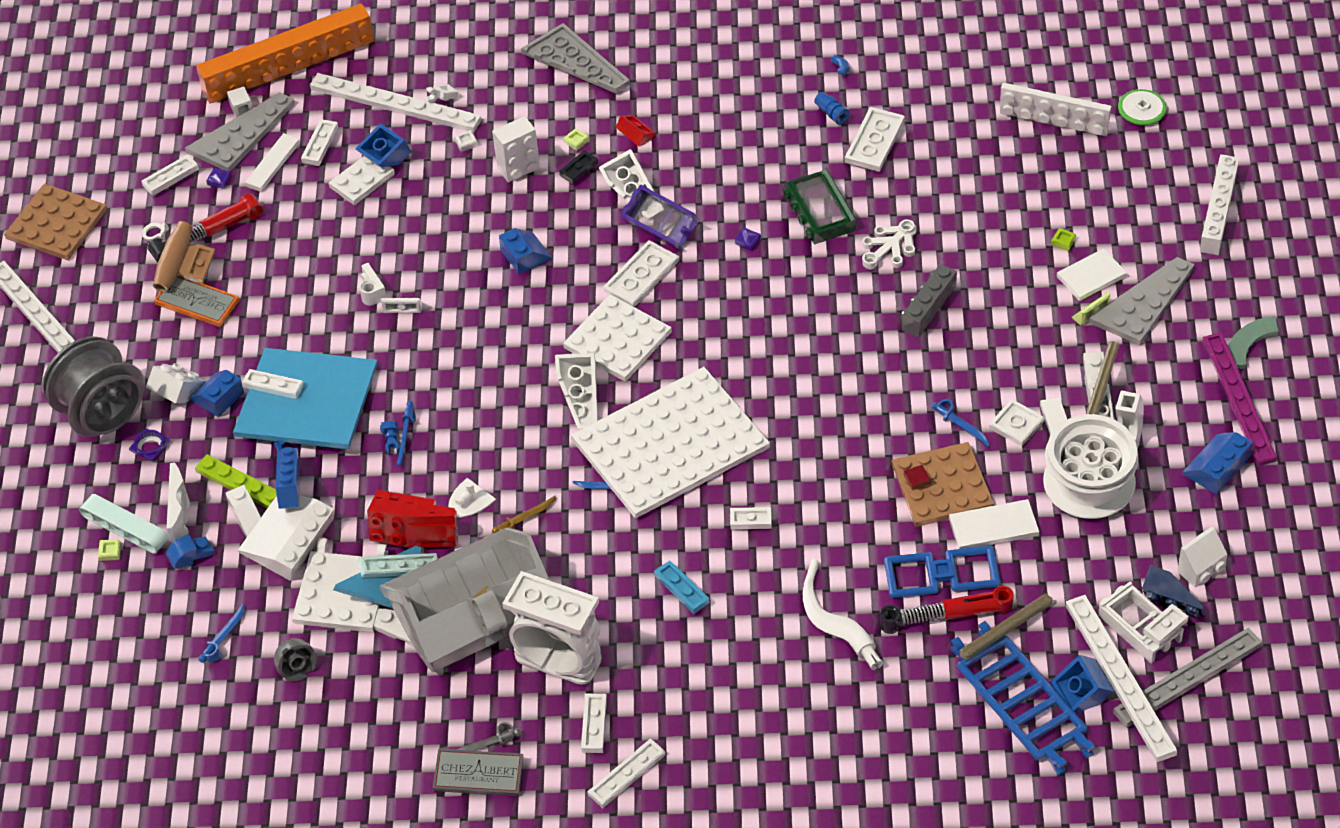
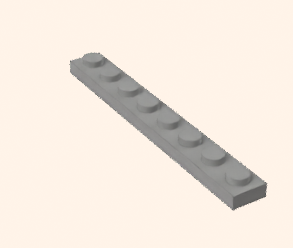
[1113,627,1262,728]

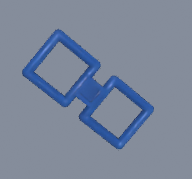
[884,546,1001,598]

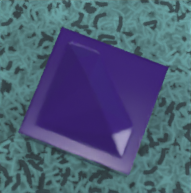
[206,168,231,189]
[735,227,761,251]

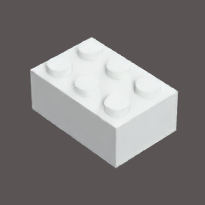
[492,116,540,182]

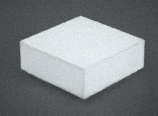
[454,130,478,152]

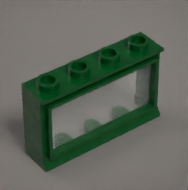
[783,168,856,245]

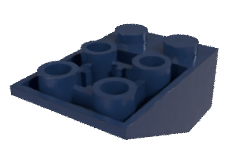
[1142,565,1206,618]

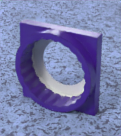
[129,428,170,462]

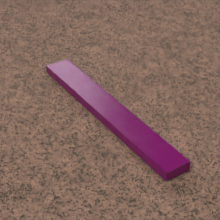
[1202,332,1277,467]

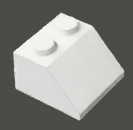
[1177,527,1227,587]

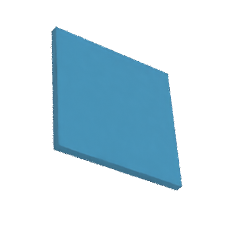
[233,348,378,449]

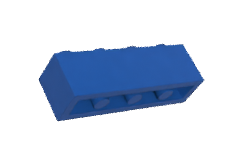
[275,447,300,509]

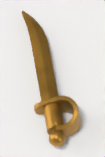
[492,495,556,533]

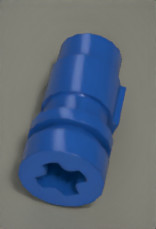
[814,92,850,125]

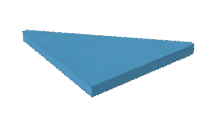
[333,546,421,609]

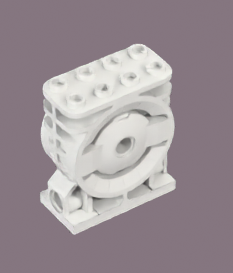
[502,571,602,685]

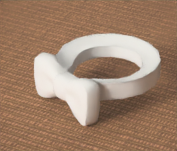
[142,222,169,242]

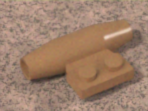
[153,221,215,292]

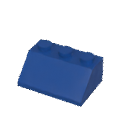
[1182,432,1253,494]

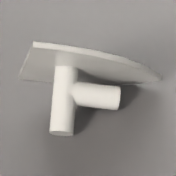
[448,478,496,518]

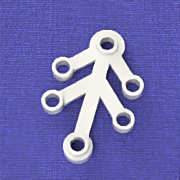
[862,220,916,270]

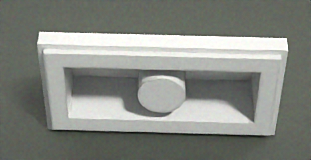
[381,298,422,313]

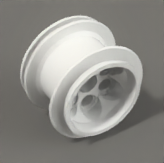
[1043,414,1138,519]

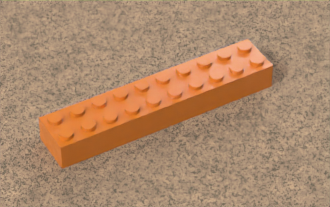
[196,3,374,104]

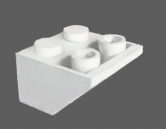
[146,363,205,403]

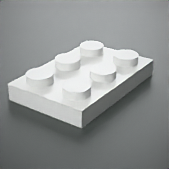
[329,156,395,206]

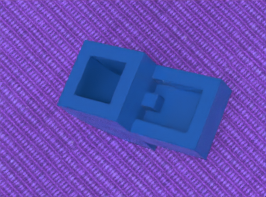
[166,534,214,569]

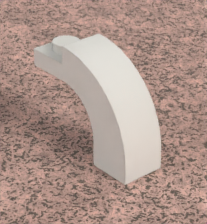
[1116,391,1144,449]

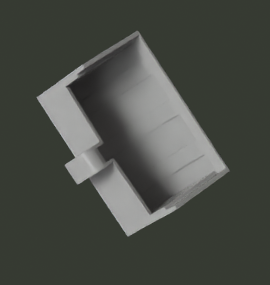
[379,527,549,672]

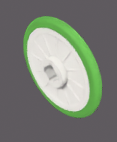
[1118,89,1167,125]

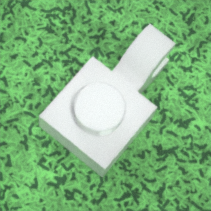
[424,84,458,102]

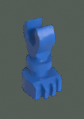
[380,421,400,455]

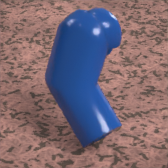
[831,54,850,76]

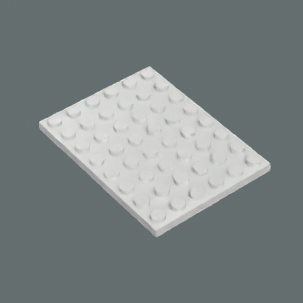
[571,367,770,519]

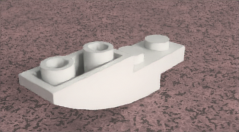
[1083,352,1114,419]

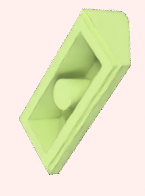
[1072,292,1110,325]

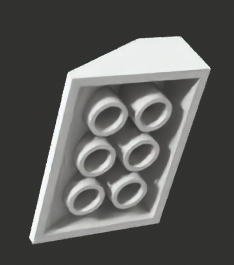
[238,495,334,581]

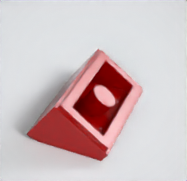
[616,115,656,146]

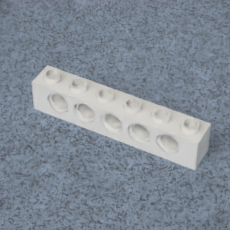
[1200,154,1239,255]

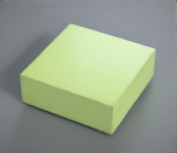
[563,128,590,151]
[98,539,121,561]

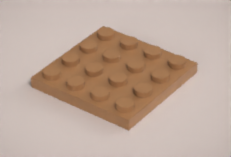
[4,184,108,261]
[892,442,994,527]

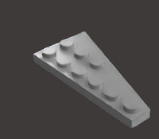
[521,23,630,94]
[185,92,295,171]
[1088,257,1194,346]

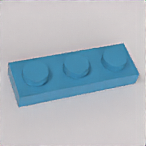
[654,560,710,614]

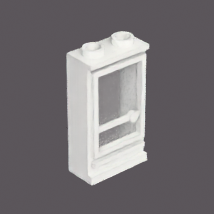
[1098,581,1184,664]

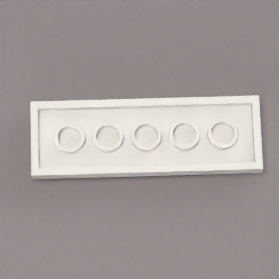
[1000,83,1111,137]

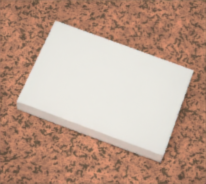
[1057,248,1127,301]

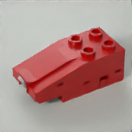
[367,489,459,548]

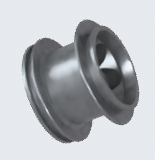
[42,336,145,437]

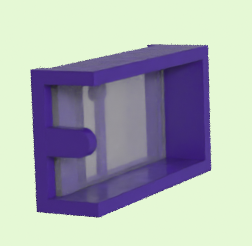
[620,184,700,251]

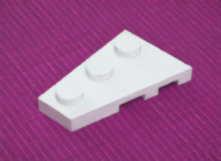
[373,608,414,647]

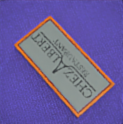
[154,275,240,327]

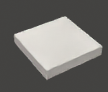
[989,399,1045,447]

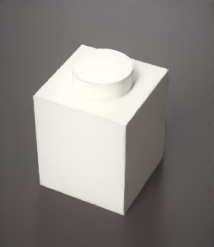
[227,87,252,117]

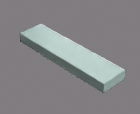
[358,553,438,578]

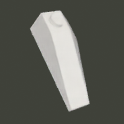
[599,149,665,220]
[555,353,598,430]

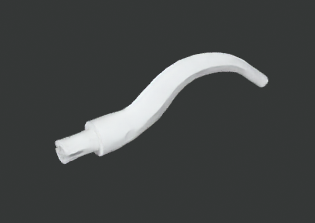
[803,559,883,670]

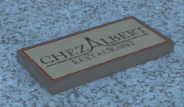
[433,749,524,796]

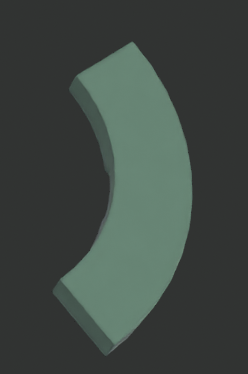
[1228,316,1278,369]

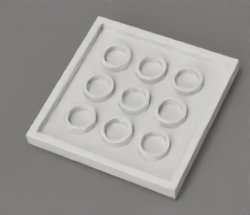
[563,294,672,382]

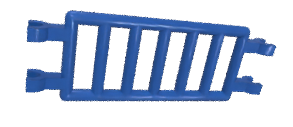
[951,621,1095,775]

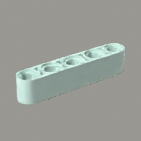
[79,494,169,554]

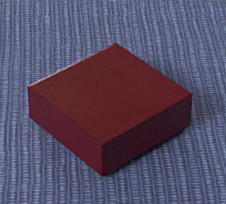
[904,465,931,490]

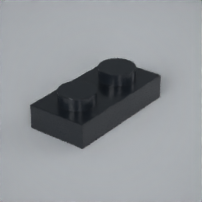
[559,150,598,184]

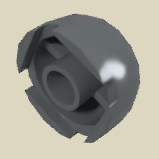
[274,638,317,681]

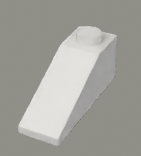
[225,485,261,538]

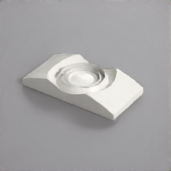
[167,463,190,544]

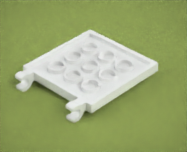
[292,538,388,632]

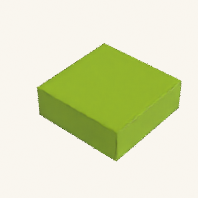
[1051,228,1076,251]

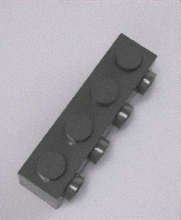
[900,264,957,337]

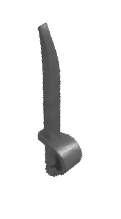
[457,722,521,751]

